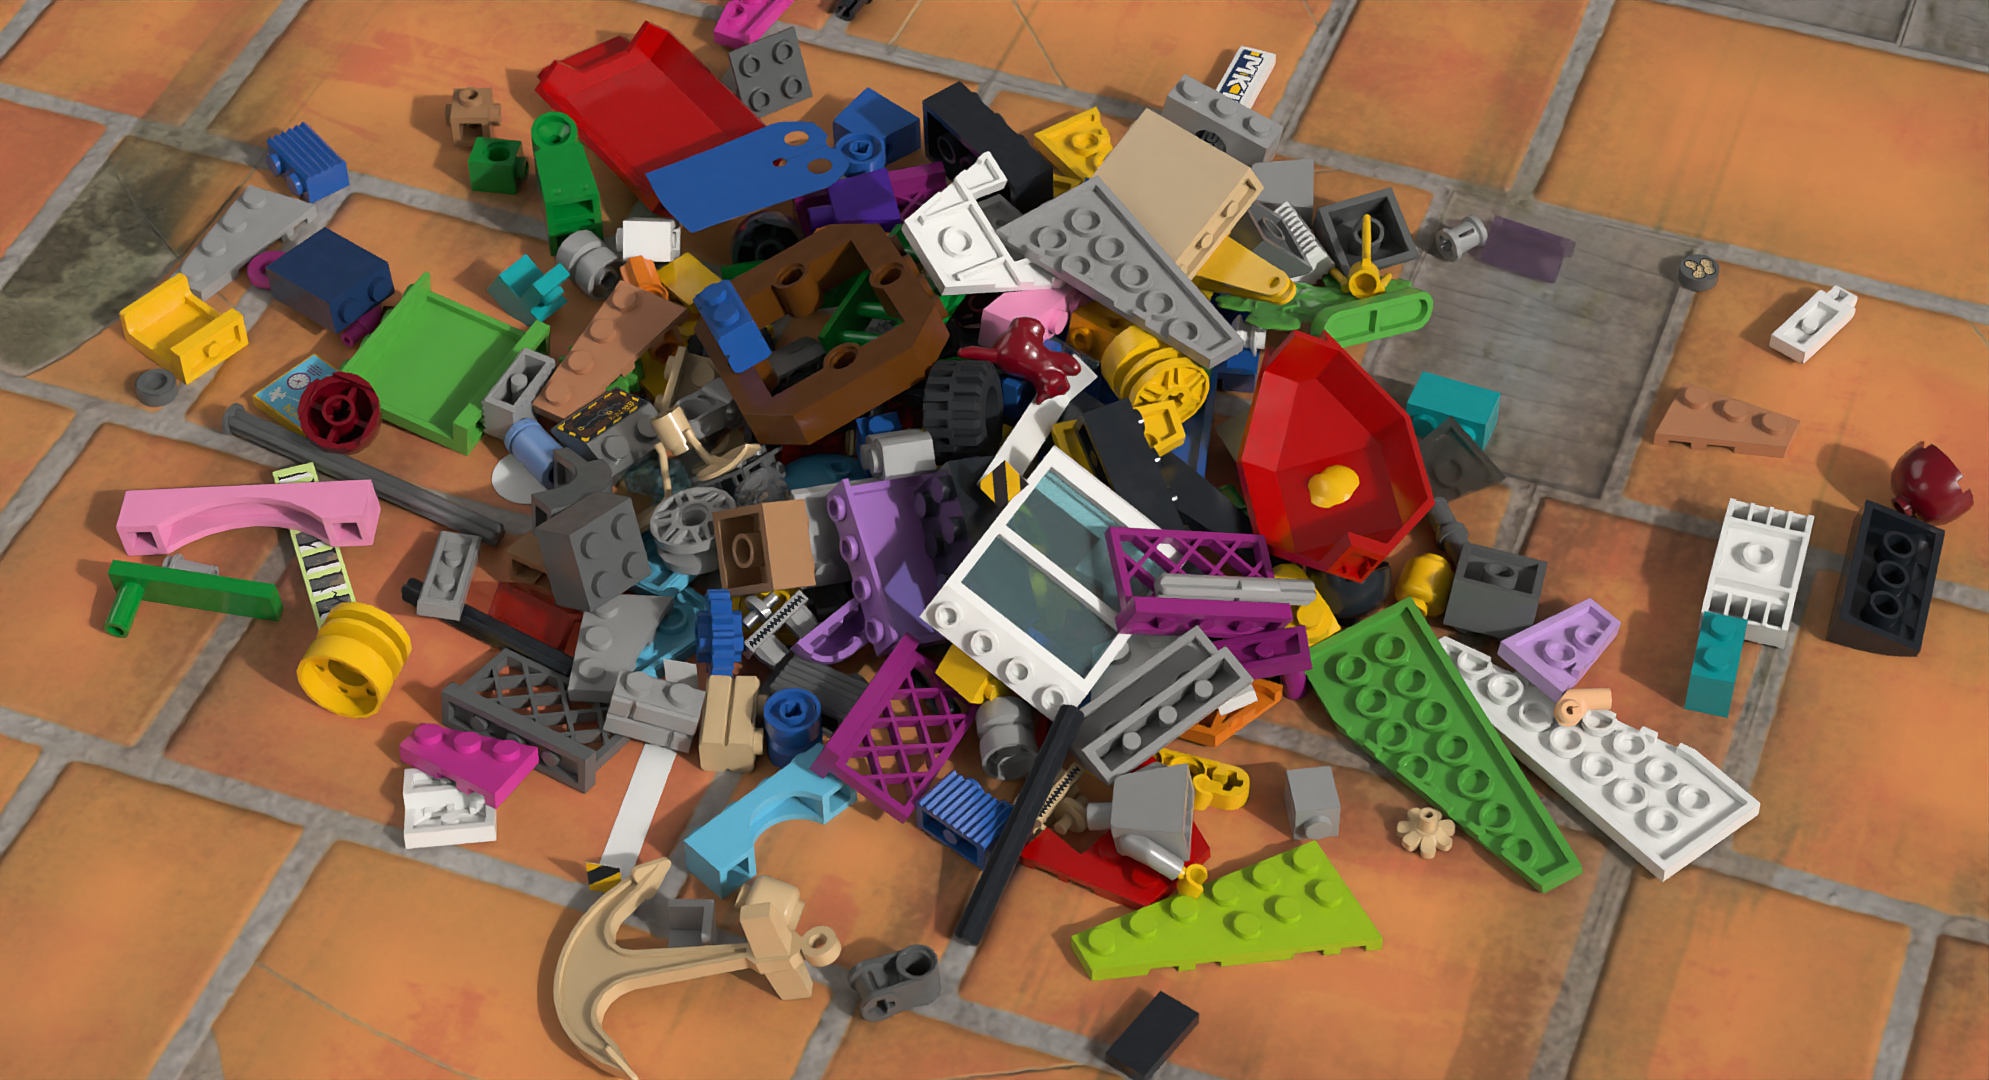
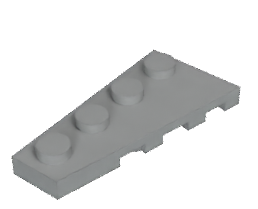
[168,185,318,302]

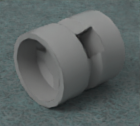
[556,230,626,302]
[976,696,1038,781]

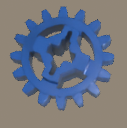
[695,589,744,679]

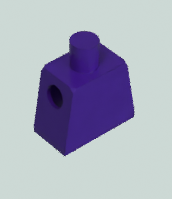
[807,168,901,233]

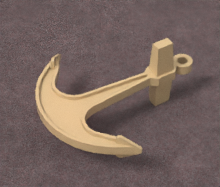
[553,857,841,1080]

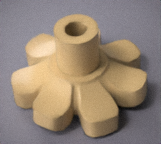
[1397,807,1455,859]

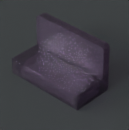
[1481,215,1576,283]

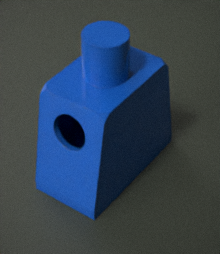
[831,87,921,166]

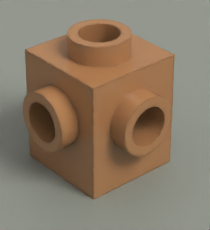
[445,87,501,147]

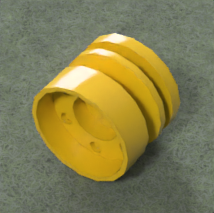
[1101,325,1210,423]
[296,602,412,719]

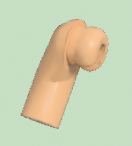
[1553,688,1612,727]

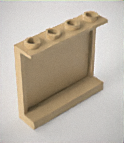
[1089,108,1264,280]

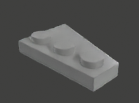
[568,594,674,703]

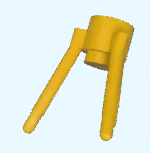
[1329,214,1392,299]

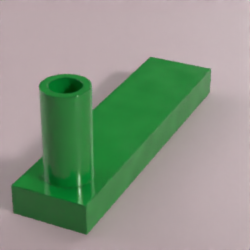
[103,559,284,638]

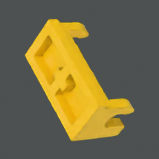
[657,252,722,314]

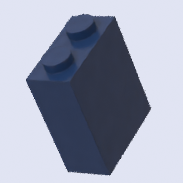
[265,227,395,334]

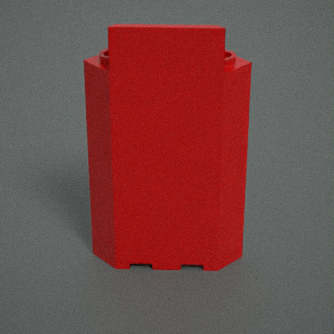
[534,20,783,218]

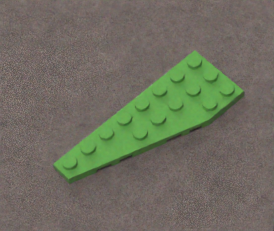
[1305,596,1583,894]

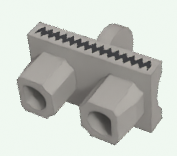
[742,590,819,670]

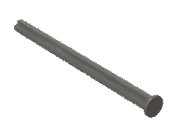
[221,403,505,546]

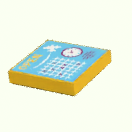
[253,353,339,438]

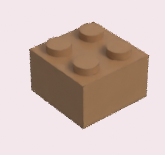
[712,499,816,597]

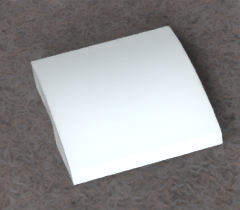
[403,768,497,849]

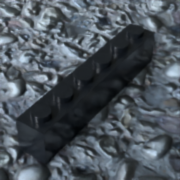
[1073,398,1223,642]

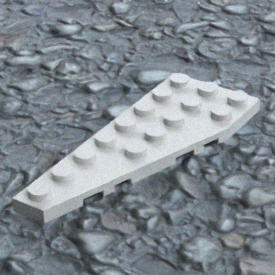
[1439,636,1761,882]

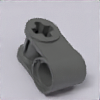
[847,944,941,1022]

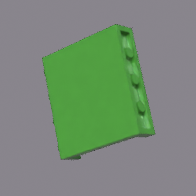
[339,272,550,456]

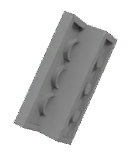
[1069,625,1253,787]

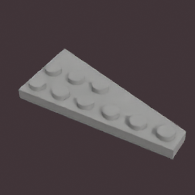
[996,175,1244,369]

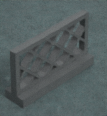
[441,648,632,793]

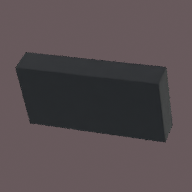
[1105,991,1199,1080]

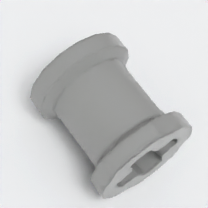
[1435,215,1488,262]

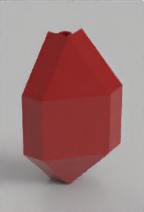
[1236,329,1435,583]

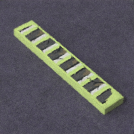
[272,462,356,631]

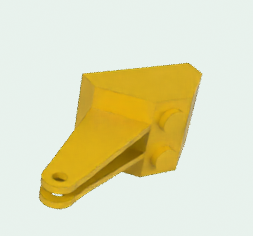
[1191,231,1296,305]

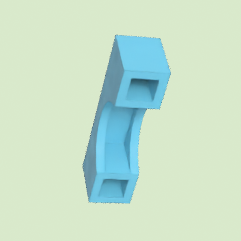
[683,742,857,900]

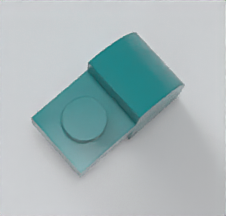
[487,254,570,327]

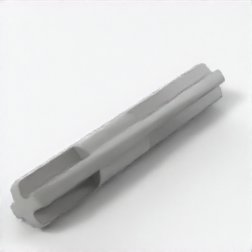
[1154,573,1316,606]

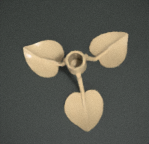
[636,405,761,533]

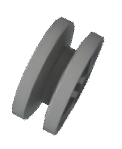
[649,487,737,575]

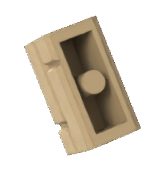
[699,675,769,772]

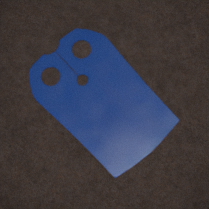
[646,121,850,233]

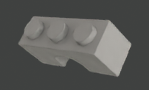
[1161,74,1284,168]

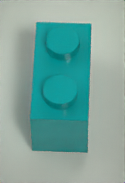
[1406,371,1501,454]
[1684,611,1748,718]

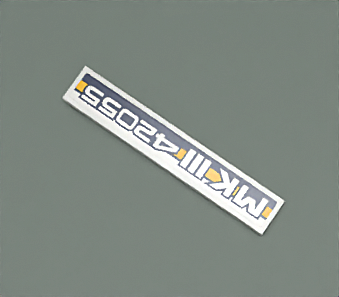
[1197,46,1276,153]

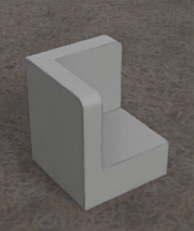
[667,899,718,948]

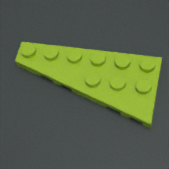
[1071,840,1383,981]

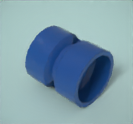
[836,131,886,181]
[764,688,823,769]

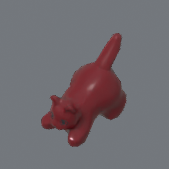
[957,317,1082,405]

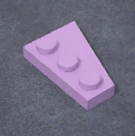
[1497,598,1621,703]

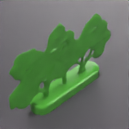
[1215,273,1433,348]

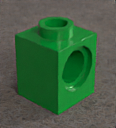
[467,137,529,195]

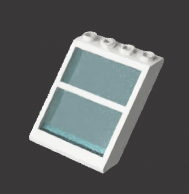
[920,445,1187,721]

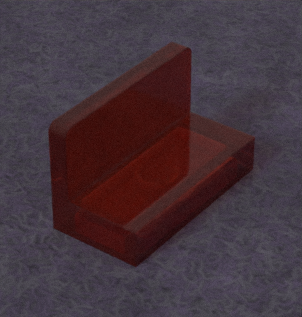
[488,581,584,652]

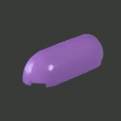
[790,597,869,665]

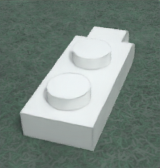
[1769,285,1858,364]

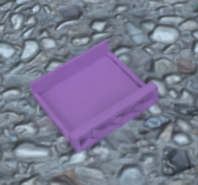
[826,456,979,656]

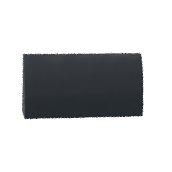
[1826,499,1945,657]

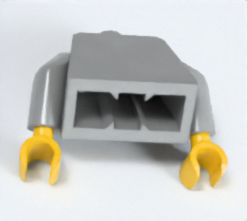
[1087,762,1213,899]

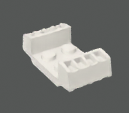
[1698,498,1815,649]

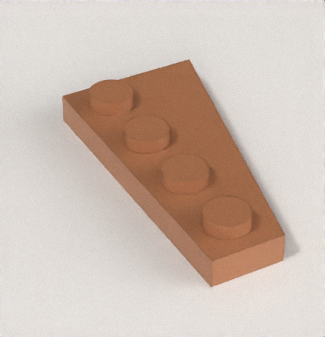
[532,280,690,423]

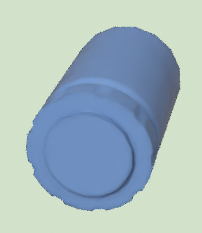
[504,418,563,490]

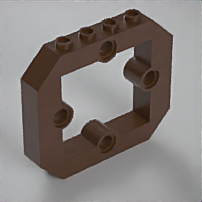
[694,223,950,445]

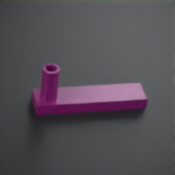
[1212,625,1313,700]

